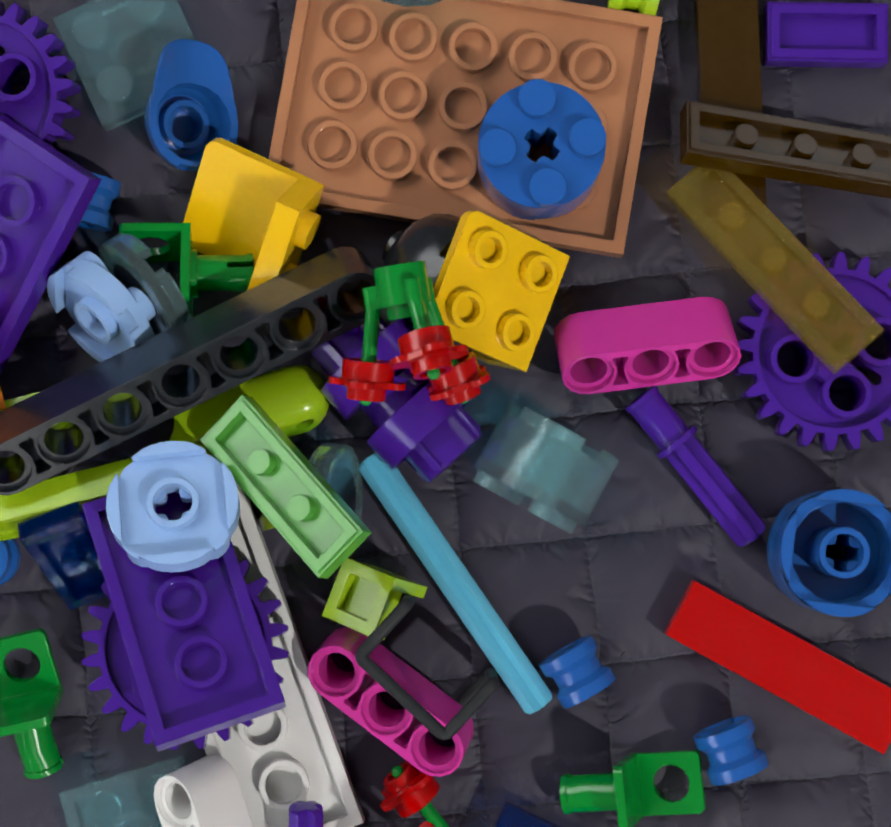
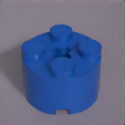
[477,79,607,220]
[767,489,891,617]

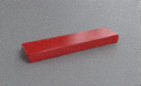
[663,580,891,755]

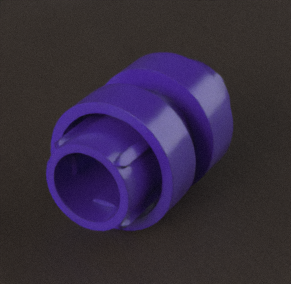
[312,317,483,484]

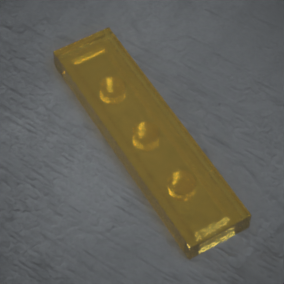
[667,166,884,375]

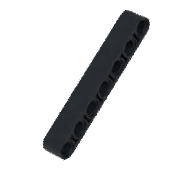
[0,246,375,495]

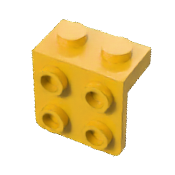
[183,138,325,291]
[434,211,570,372]

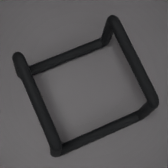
[355,594,499,740]

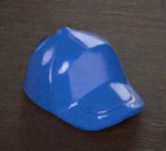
[145,39,238,171]

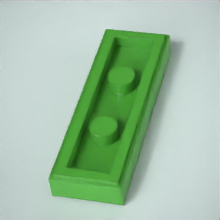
[200,394,372,579]

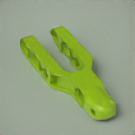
[0,365,329,541]

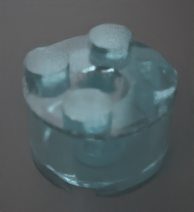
[473,401,620,535]

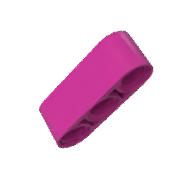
[554,297,741,394]
[308,627,474,777]

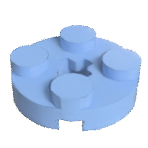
[47,251,156,362]
[106,441,240,573]

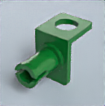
[119,223,254,322]
[0,628,64,779]
[559,750,706,827]

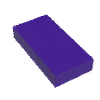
[764,2,888,68]

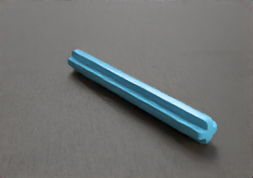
[358,453,552,714]

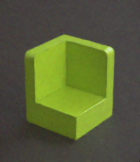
[322,558,428,640]

